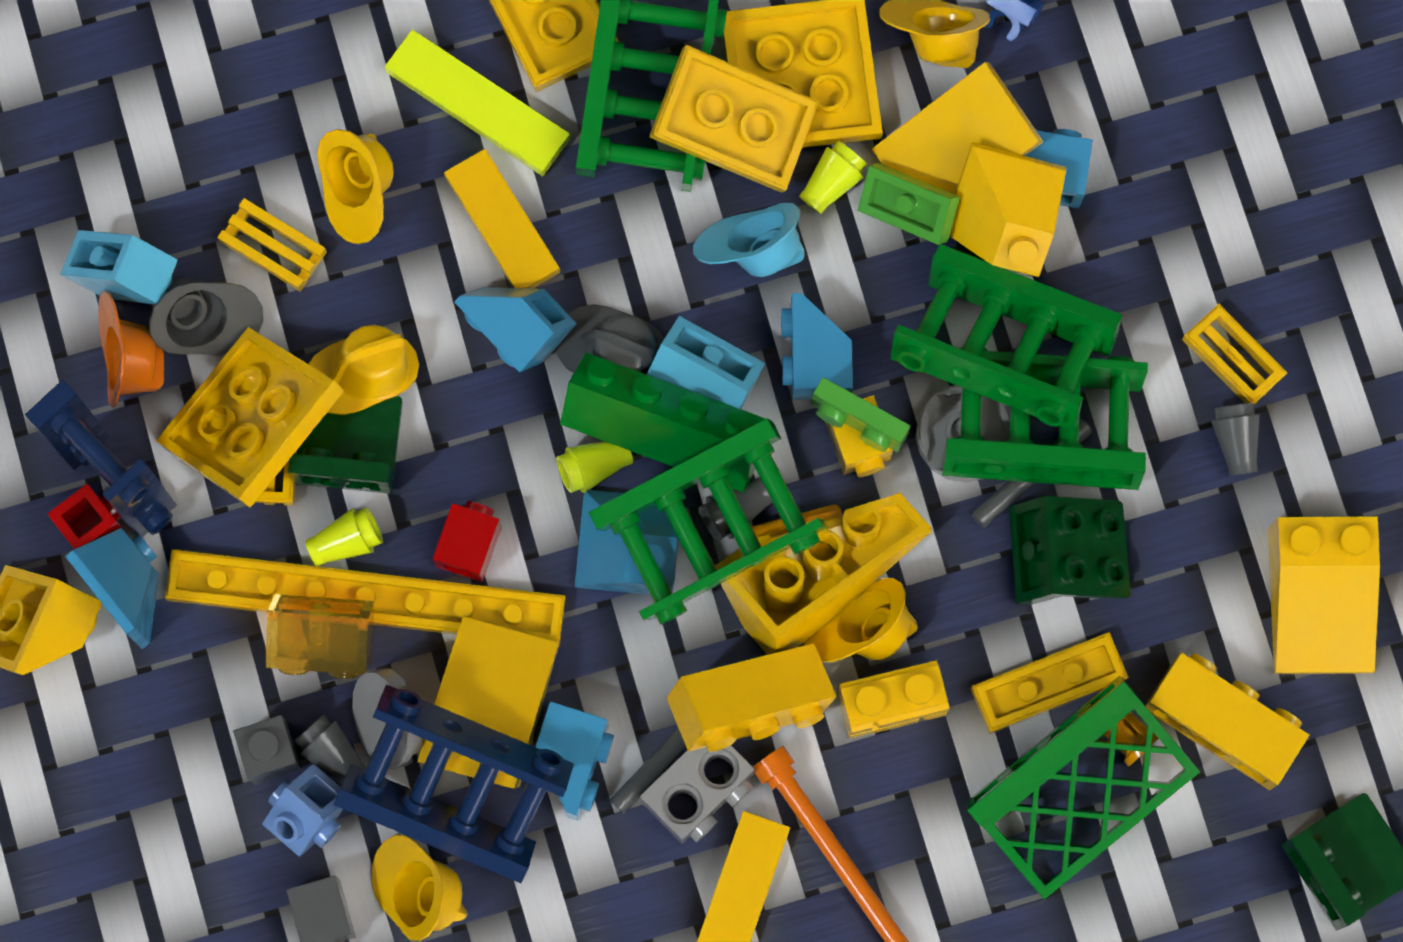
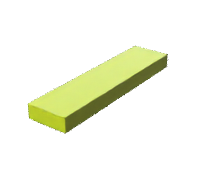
[384,29,570,177]

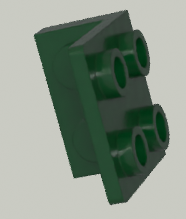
[288,396,403,494]
[1009,496,1131,605]
[1281,793,1403,931]

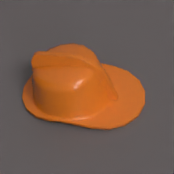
[98,291,164,408]

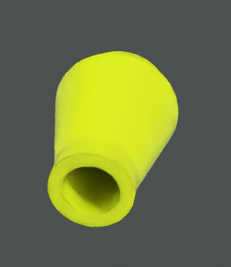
[799,141,868,215]
[556,441,633,493]
[305,507,383,566]

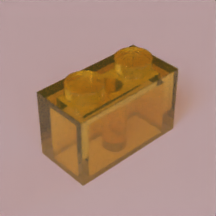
[266,594,374,679]

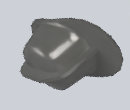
[149,277,264,355]
[556,304,665,375]

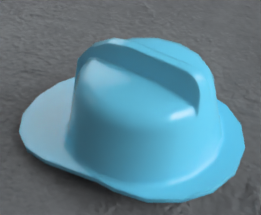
[693,203,805,277]

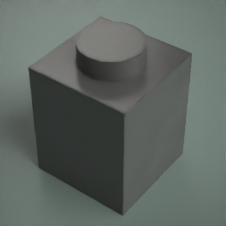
[233,715,302,785]
[286,875,356,942]

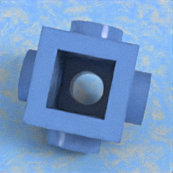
[262,764,343,857]

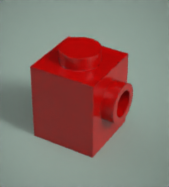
[47,483,126,549]

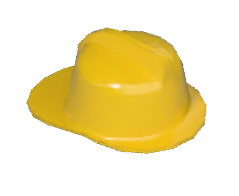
[879,0,990,68]
[317,129,394,244]
[309,325,419,415]
[804,578,918,663]
[371,835,468,941]

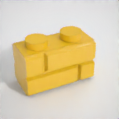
[837,660,950,739]

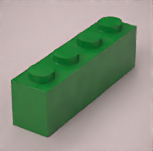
[560,352,766,493]

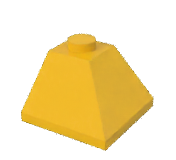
[950,142,1066,277]
[0,565,102,675]

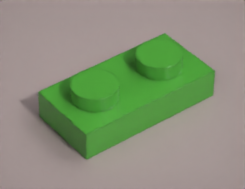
[857,163,960,245]
[811,377,910,453]

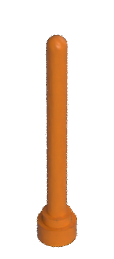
[753,745,909,942]

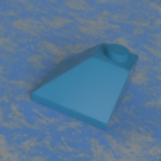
[575,490,678,595]
[65,528,159,649]

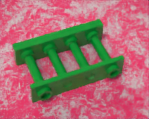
[576,0,727,192]
[891,244,1122,431]
[942,347,1148,490]
[588,418,828,625]

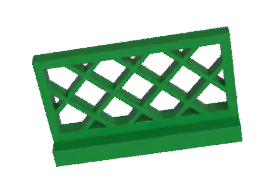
[965,676,1200,900]

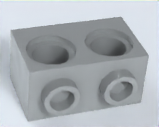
[640,745,755,844]

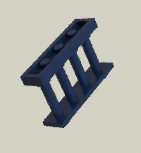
[25,379,177,538]
[334,684,574,883]

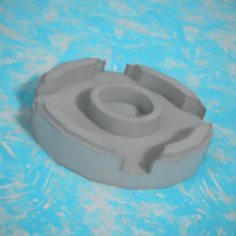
[915,385,1010,483]
[352,668,423,769]

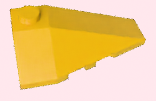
[715,493,932,655]

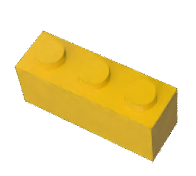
[666,643,837,752]
[1145,652,1310,790]

